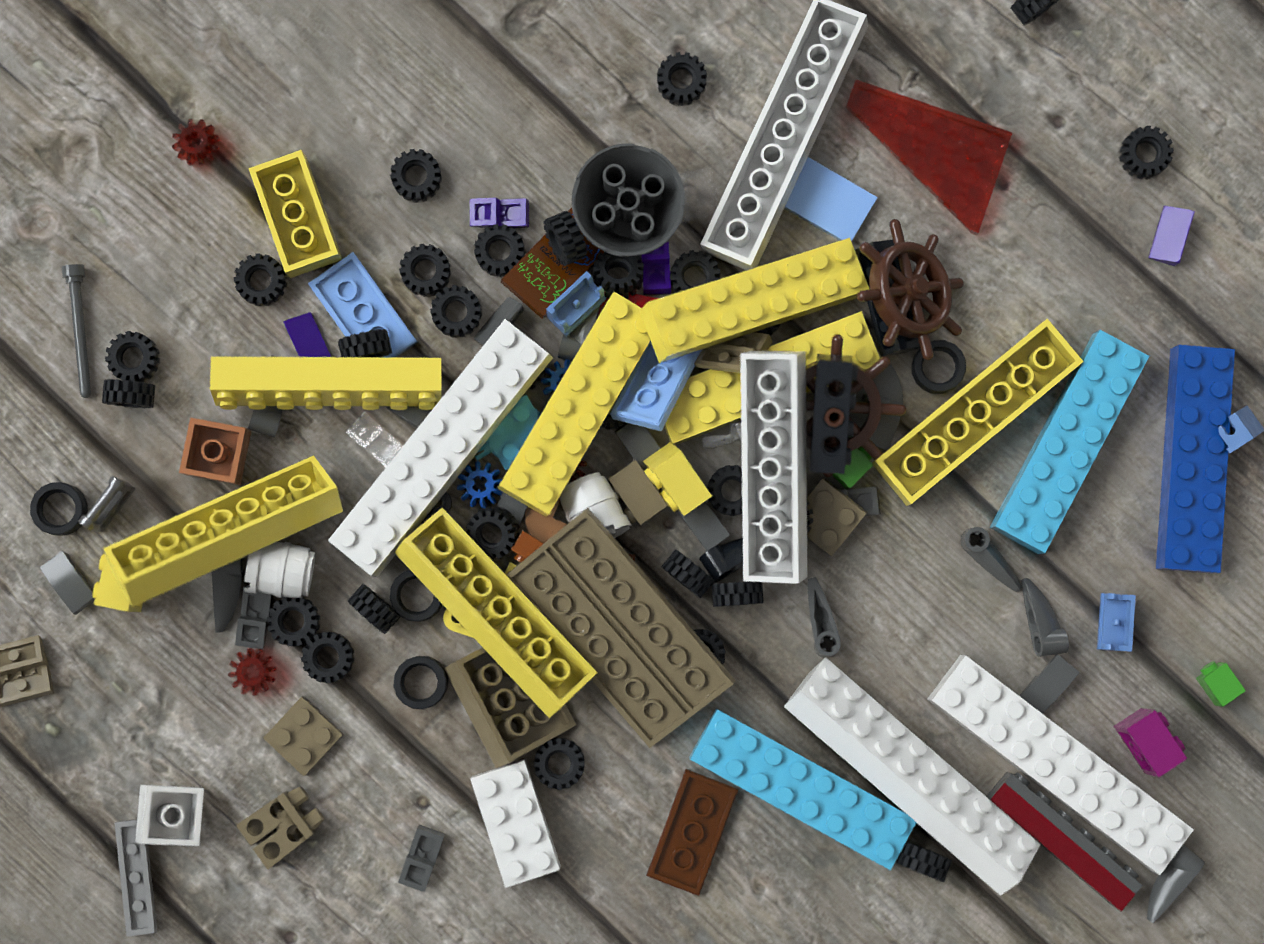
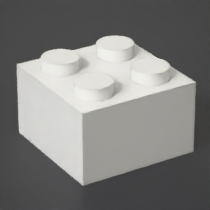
[135,785,204,846]

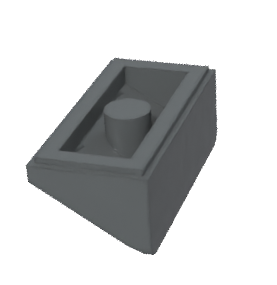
[474,297,524,346]

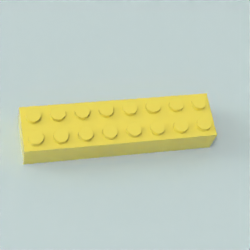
[639,238,869,363]
[497,292,651,517]
[664,311,880,446]
[872,319,1084,506]
[210,357,441,410]
[103,455,343,607]
[394,508,597,718]

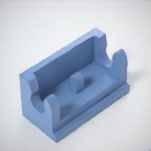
[546,271,606,337]
[1218,405,1264,453]
[1097,593,1136,652]

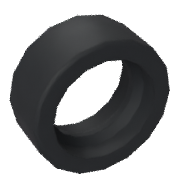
[911,340,966,394]
[30,482,88,536]
[390,570,443,622]
[393,656,448,709]

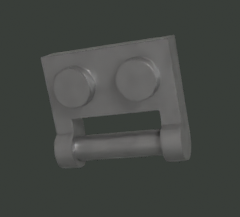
[78,475,136,533]

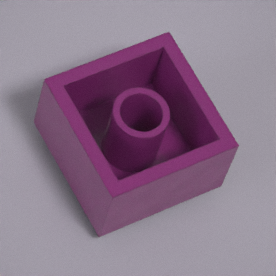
[1114,708,1187,778]

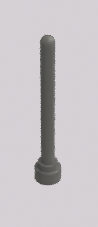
[61,264,91,398]

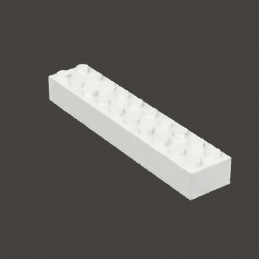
[700,0,868,270]
[328,319,553,577]
[927,655,1194,875]
[784,657,1041,896]

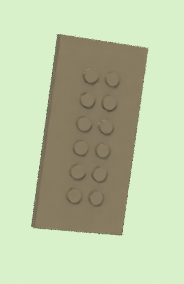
[506,507,736,748]

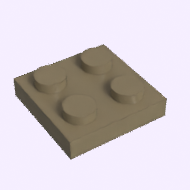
[807,477,867,556]
[263,696,344,776]

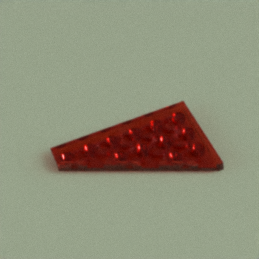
[846,79,1012,235]

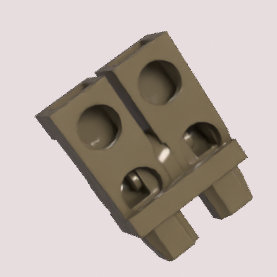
[236,786,325,870]

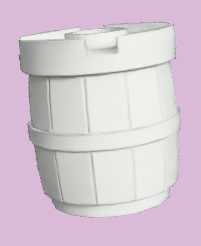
[560,472,631,538]
[244,542,315,598]

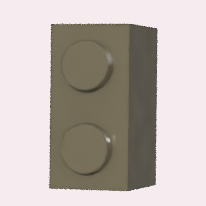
[608,460,668,526]

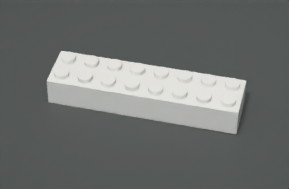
[741,351,807,584]

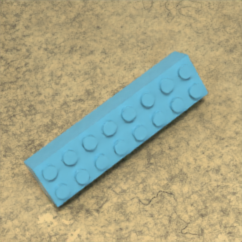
[990,330,1149,554]
[689,708,916,871]

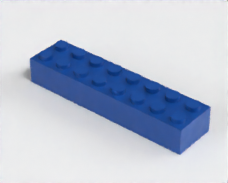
[1156,345,1235,574]

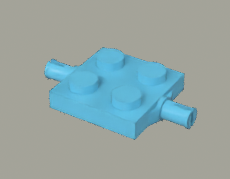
[475,395,542,470]

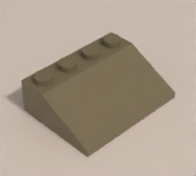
[444,647,576,769]

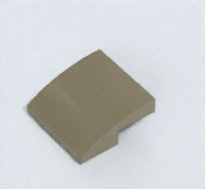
[694,332,773,373]
[0,635,54,707]

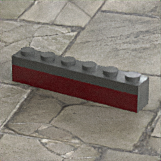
[986,772,1143,912]

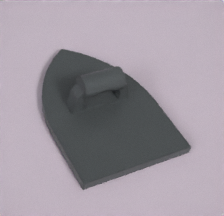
[849,364,903,451]

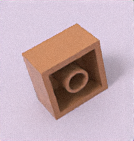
[179,418,252,485]

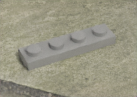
[115,819,157,937]

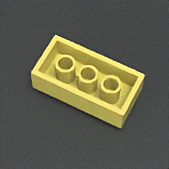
[249,150,342,278]

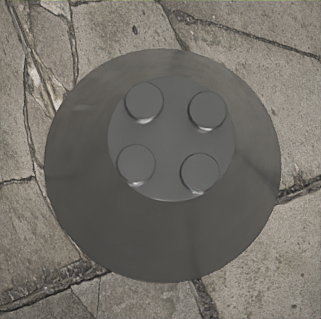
[571,143,685,257]

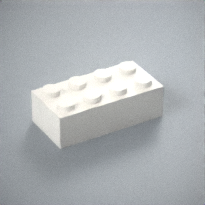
[470,758,561,888]

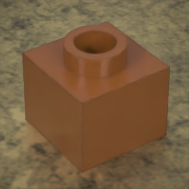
[511,531,543,563]

